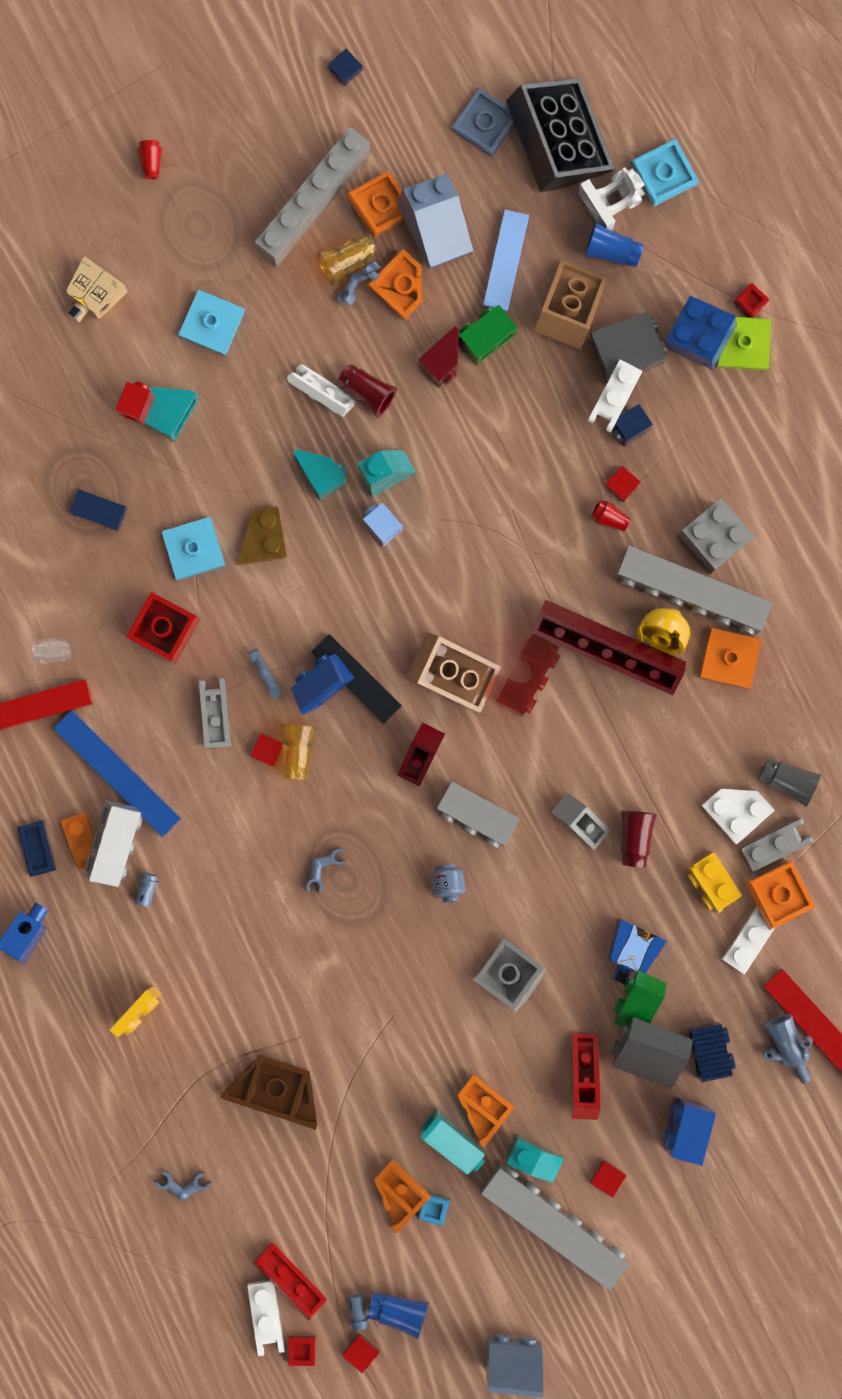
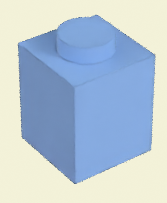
[363,503,403,546]

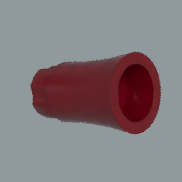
[337,364,397,418]
[621,810,657,868]

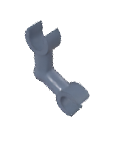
[336,261,381,306]
[248,648,283,700]
[306,848,347,893]
[154,1171,212,1201]

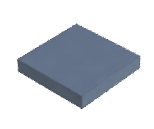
[451,88,515,157]

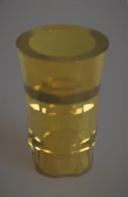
[317,235,377,285]
[281,724,317,780]

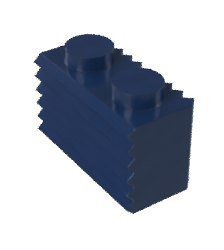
[688,1022,736,1082]

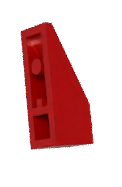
[571,1033,601,1120]

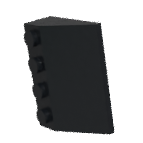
[506,78,615,192]

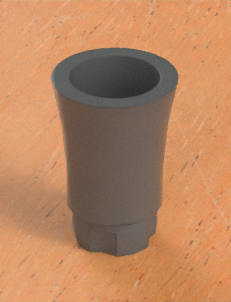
[759,757,821,807]

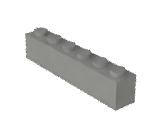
[255,127,371,267]
[615,546,773,636]
[481,1164,628,1291]

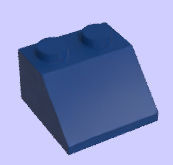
[291,654,354,715]

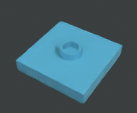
[631,138,699,207]
[178,289,245,356]
[162,517,226,581]

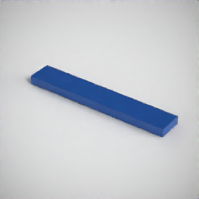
[53,710,182,837]

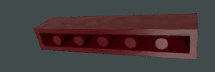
[531,599,686,695]

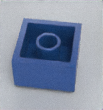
[666,295,737,370]
[662,1098,716,1166]

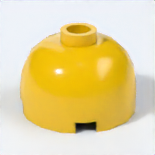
[636,608,690,656]

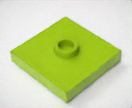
[717,317,771,371]

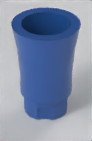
[584,223,644,268]
[367,1292,428,1339]

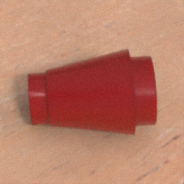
[137,140,162,180]
[591,500,631,532]

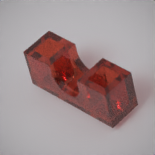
[495,634,561,717]

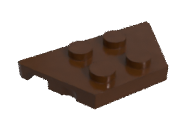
[220,1054,318,1130]

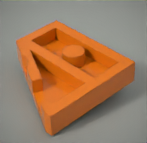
[457,1074,515,1147]
[374,1159,431,1234]

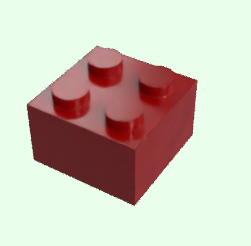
[126,592,200,664]

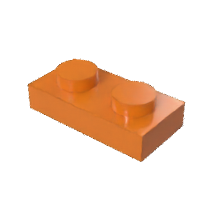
[60,812,95,870]

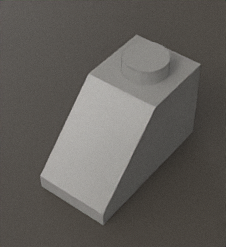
[551,793,611,850]

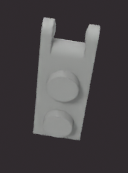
[199,677,231,749]
[740,818,814,872]

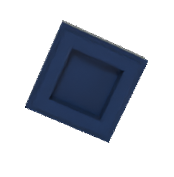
[328,49,363,85]

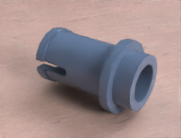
[135,873,159,907]
[347,1294,370,1331]

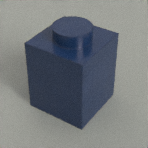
[611,404,653,447]

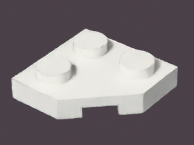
[701,789,775,845]

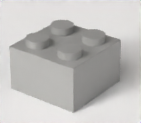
[678,498,754,574]

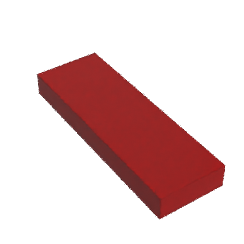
[253,1242,328,1320]

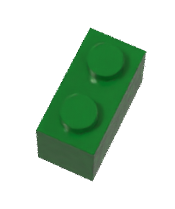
[458,305,518,365]
[613,970,667,1027]

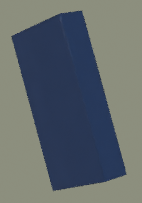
[69,489,127,531]
[17,820,57,877]

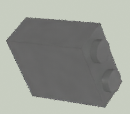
[589,311,668,385]
[611,1017,693,1089]

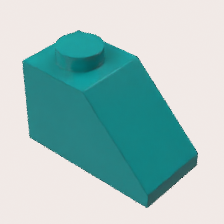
[293,449,347,500]
[505,1135,564,1182]

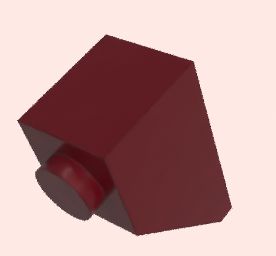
[418,326,459,388]
[397,722,445,786]

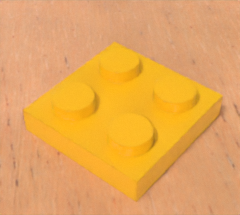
[110,986,161,1037]

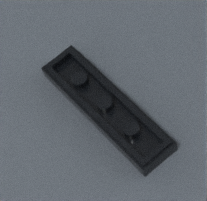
[311,634,402,724]

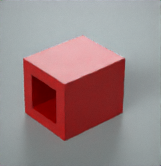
[115,381,154,425]

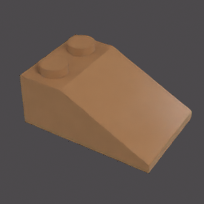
[534,259,608,350]
[405,632,501,713]

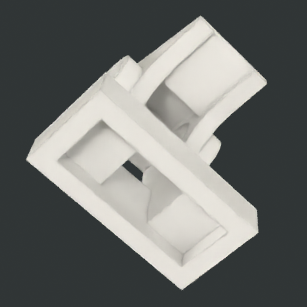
[578,167,645,231]

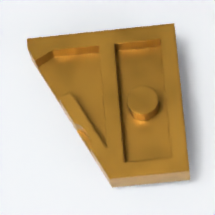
[238,506,287,566]

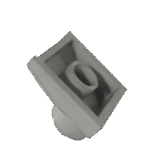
[473,937,546,1011]

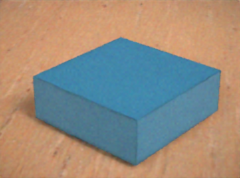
[418,1193,450,1226]

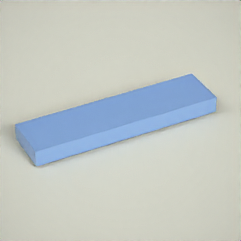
[483,210,529,313]

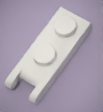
[588,360,642,433]
[287,365,357,417]
[722,905,775,974]
[247,1280,285,1356]

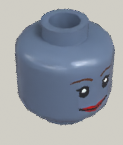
[430,864,466,903]

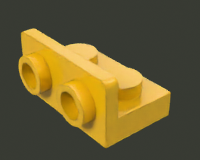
[687,852,742,913]

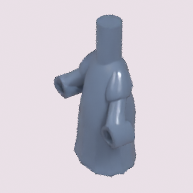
[764,1014,813,1083]

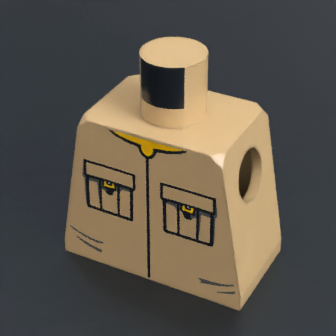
[66,256,127,323]

